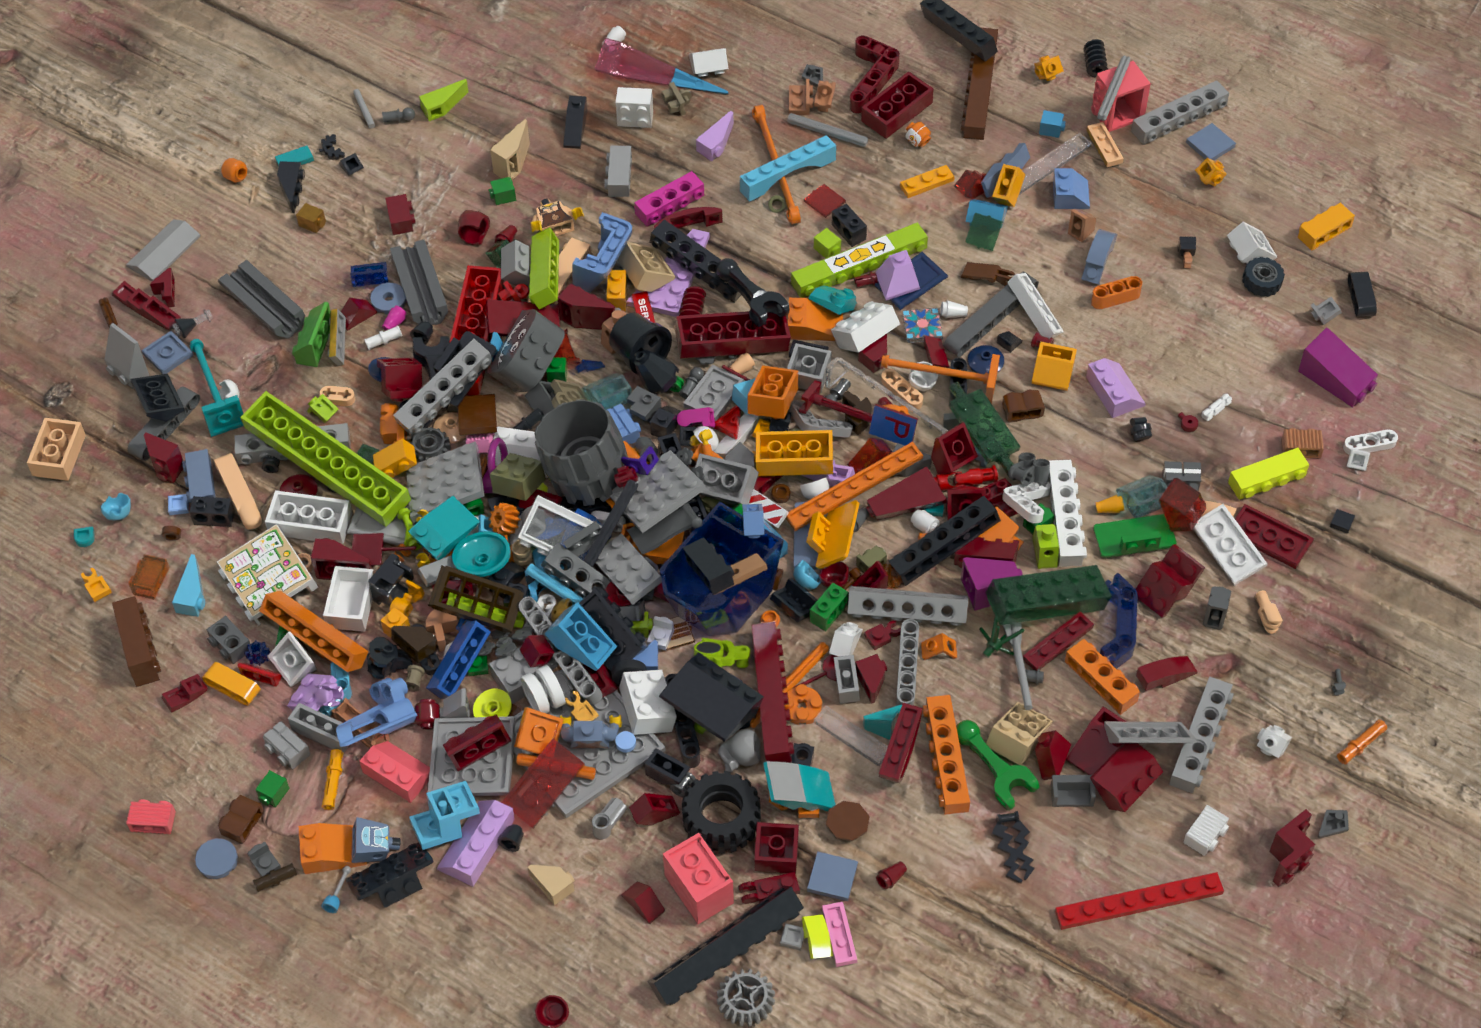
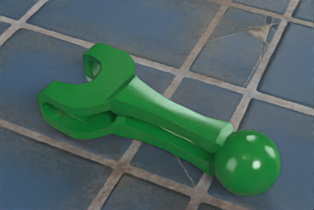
[956,720,1040,811]

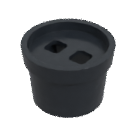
[609,312,672,375]

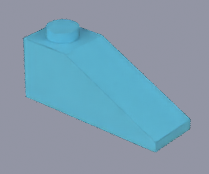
[172,554,205,617]

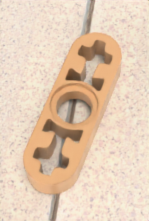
[881,369,923,410]

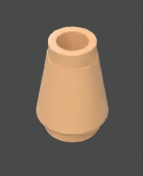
[729,353,755,374]

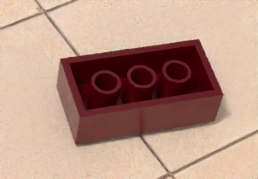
[861,71,934,139]

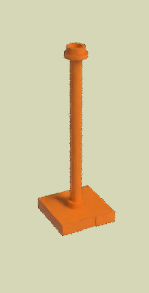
[881,354,1000,405]

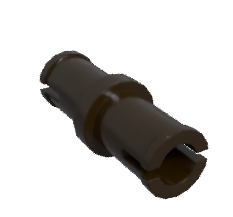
[253,863,297,892]

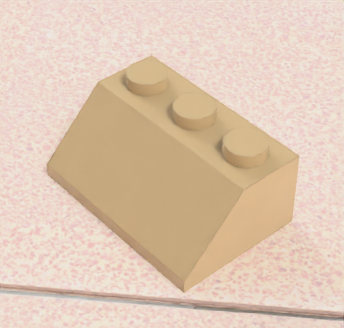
[617,242,675,292]

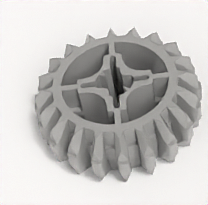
[717,968,775,1027]

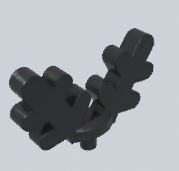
[319,134,345,160]

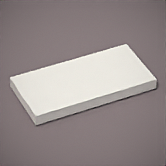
[1191,504,1267,586]

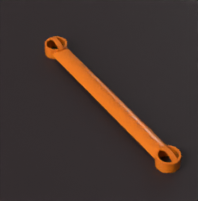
[752,105,801,225]

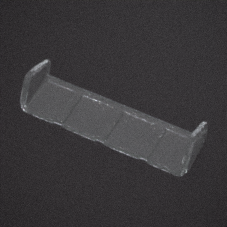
[825,357,949,446]

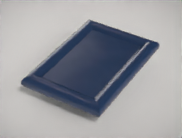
[874,252,948,310]

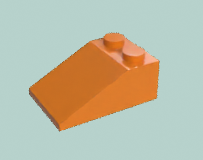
[788,297,843,341]
[298,823,367,874]

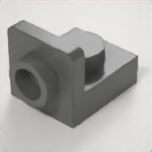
[247,842,281,877]

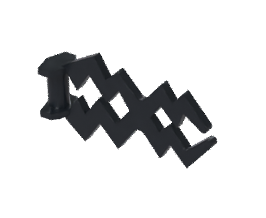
[992,811,1035,883]

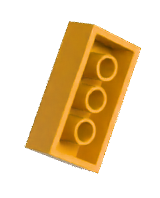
[756,430,833,476]

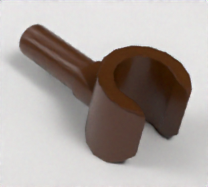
[842,567,862,590]

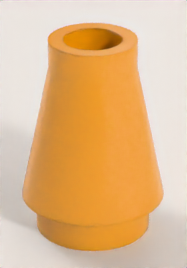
[1095,495,1124,514]

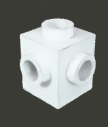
[1257,725,1292,758]

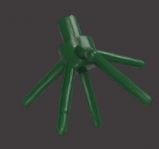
[979,611,1025,658]

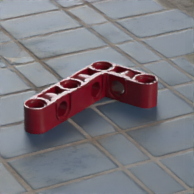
[850,35,900,114]

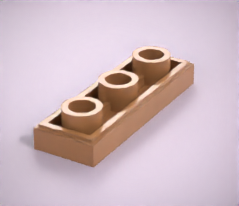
[715,553,767,595]

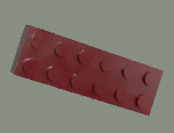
[675,311,791,359]

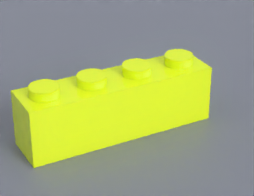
[1228,448,1309,500]

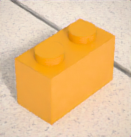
[992,164,1025,207]
[607,270,627,312]
[373,438,417,478]

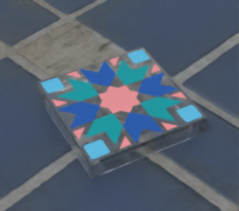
[902,308,943,343]

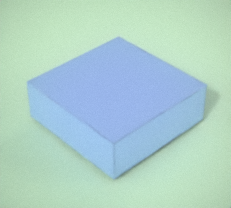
[168,494,189,515]

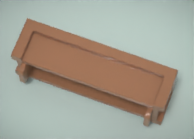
[331,698,390,749]

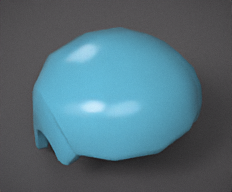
[101,493,131,521]
[793,560,821,590]

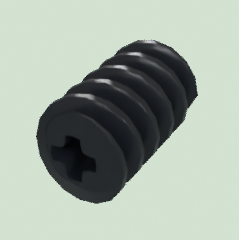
[1083,39,1108,78]

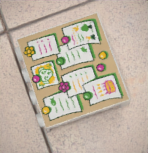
[217,524,318,626]

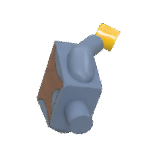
[560,715,622,749]

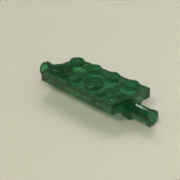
[948,382,1021,477]

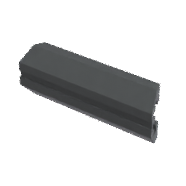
[390,239,448,325]
[218,260,305,338]

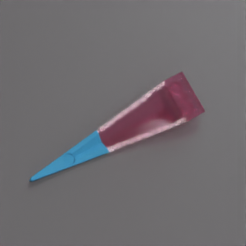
[595,38,729,94]

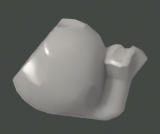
[718,729,761,772]

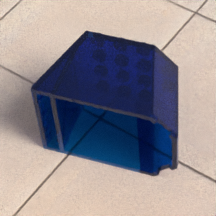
[660,501,784,636]

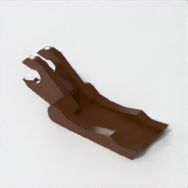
[961,262,1015,286]

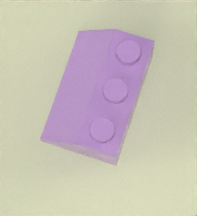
[1086,358,1146,418]

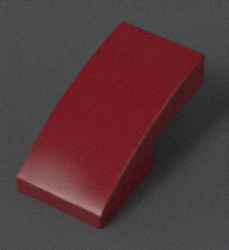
[162,674,208,713]

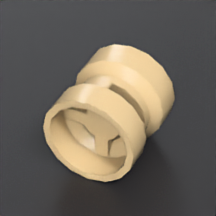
[512,540,532,566]

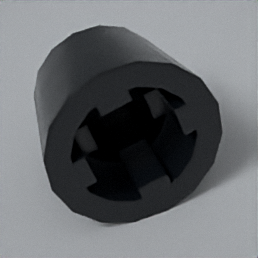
[410,322,433,345]
[498,824,524,852]

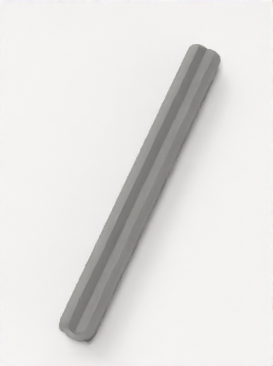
[1097,55,1130,121]
[787,113,868,147]

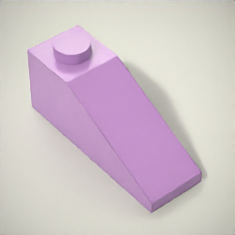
[696,111,734,161]

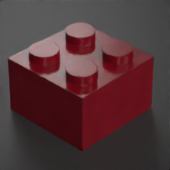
[754,822,799,874]

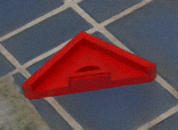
[714,405,741,440]

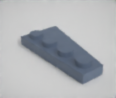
[794,501,826,570]

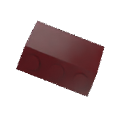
[443,714,511,772]
[1090,743,1163,812]

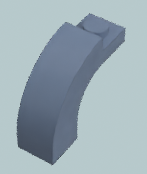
[1081,229,1118,284]

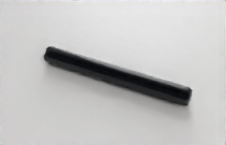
[583,479,639,567]

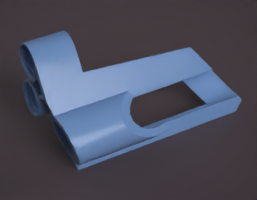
[336,678,417,747]

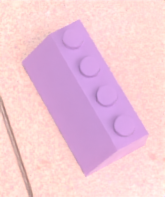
[437,800,515,887]

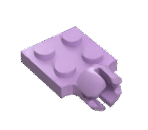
[287,674,344,711]

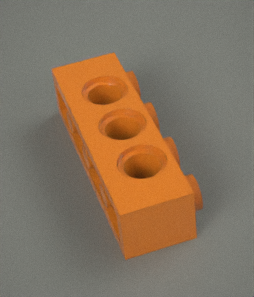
[1065,639,1140,715]

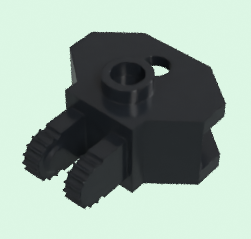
[367,637,413,679]

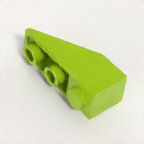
[419,79,468,121]

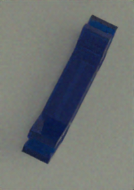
[1100,573,1138,669]

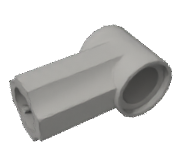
[592,798,627,839]

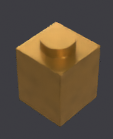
[296,203,326,234]

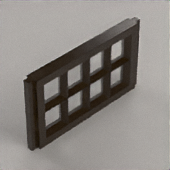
[428,565,524,633]

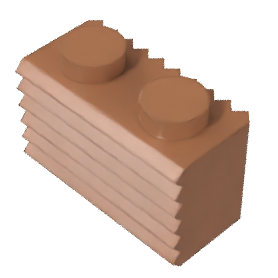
[1281,428,1324,458]

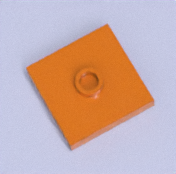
[514,707,564,759]

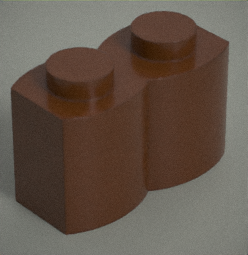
[1002,389,1045,422]
[218,795,264,844]

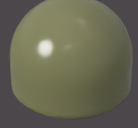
[768,195,786,213]

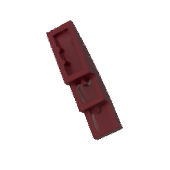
[112,281,181,330]

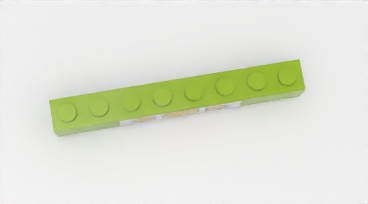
[791,222,928,298]

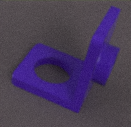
[621,446,659,475]

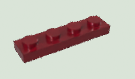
[1023,611,1094,671]

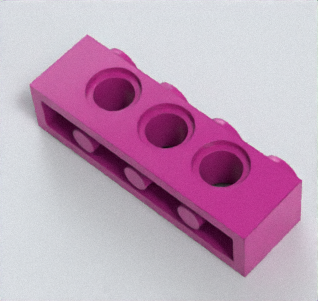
[634,171,704,227]

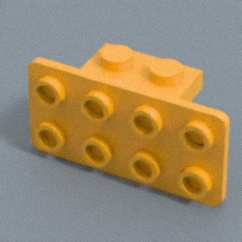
[806,500,860,569]

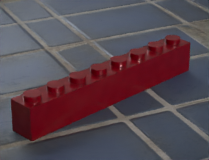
[751,621,795,763]

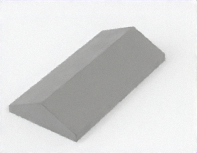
[126,219,201,281]
[1104,721,1197,744]

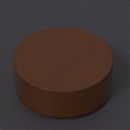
[771,484,791,503]
[161,526,182,541]

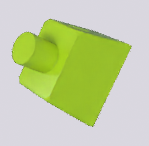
[1032,524,1059,569]

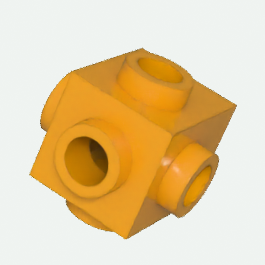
[1034,55,1064,81]
[1195,158,1227,187]

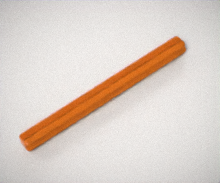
[750,642,829,728]

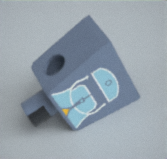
[352,817,401,863]

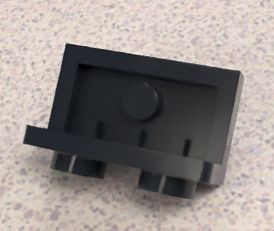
[770,578,818,622]

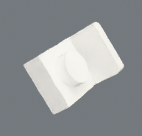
[647,616,674,651]

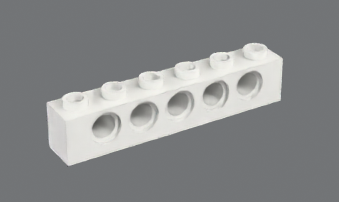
[1048,460,1087,567]

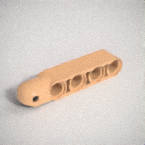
[214,453,262,530]

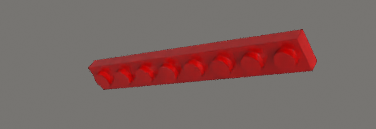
[1055,872,1224,930]

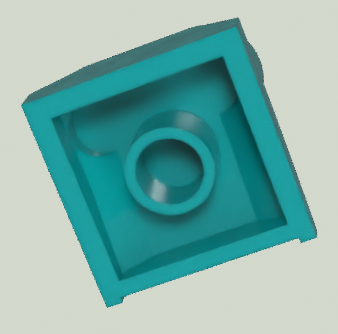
[808,286,856,314]

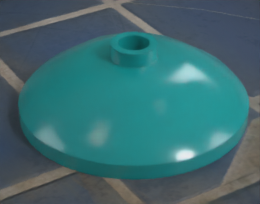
[452,531,511,577]

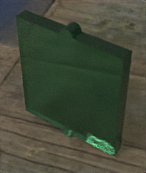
[965,213,1003,251]

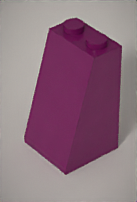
[1298,327,1378,408]

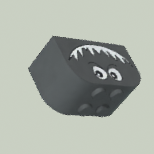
[487,309,565,393]

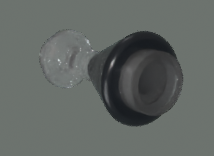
[171,309,213,338]

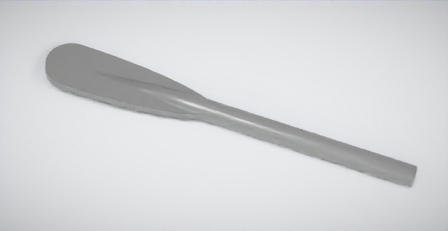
[999,601,1033,710]

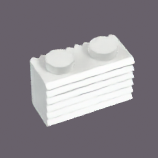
[1183,805,1229,856]

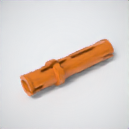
[1337,719,1388,765]

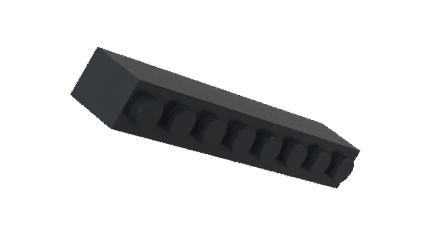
[647,885,804,1005]

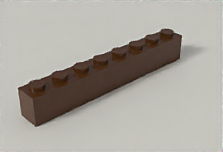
[961,27,998,140]

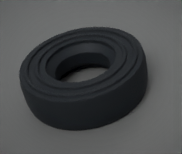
[611,659,647,686]

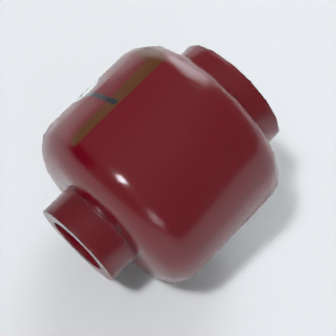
[414,699,440,730]

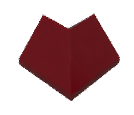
[946,485,986,521]

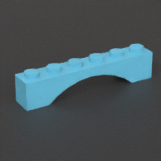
[740,135,836,202]

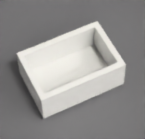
[831,301,900,352]
[323,566,374,632]
[619,670,677,735]

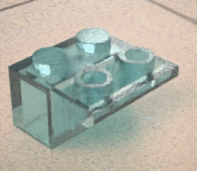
[582,373,632,410]
[1116,475,1172,518]

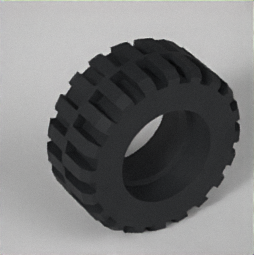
[682,771,761,854]

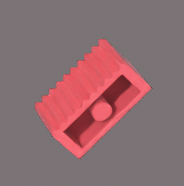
[127,799,176,834]

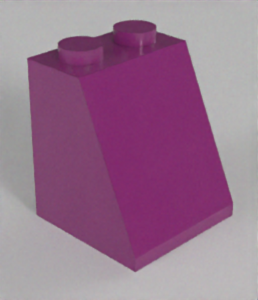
[961,557,1023,611]

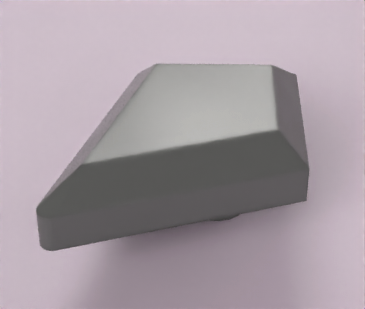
[802,64,823,87]
[1318,809,1349,838]

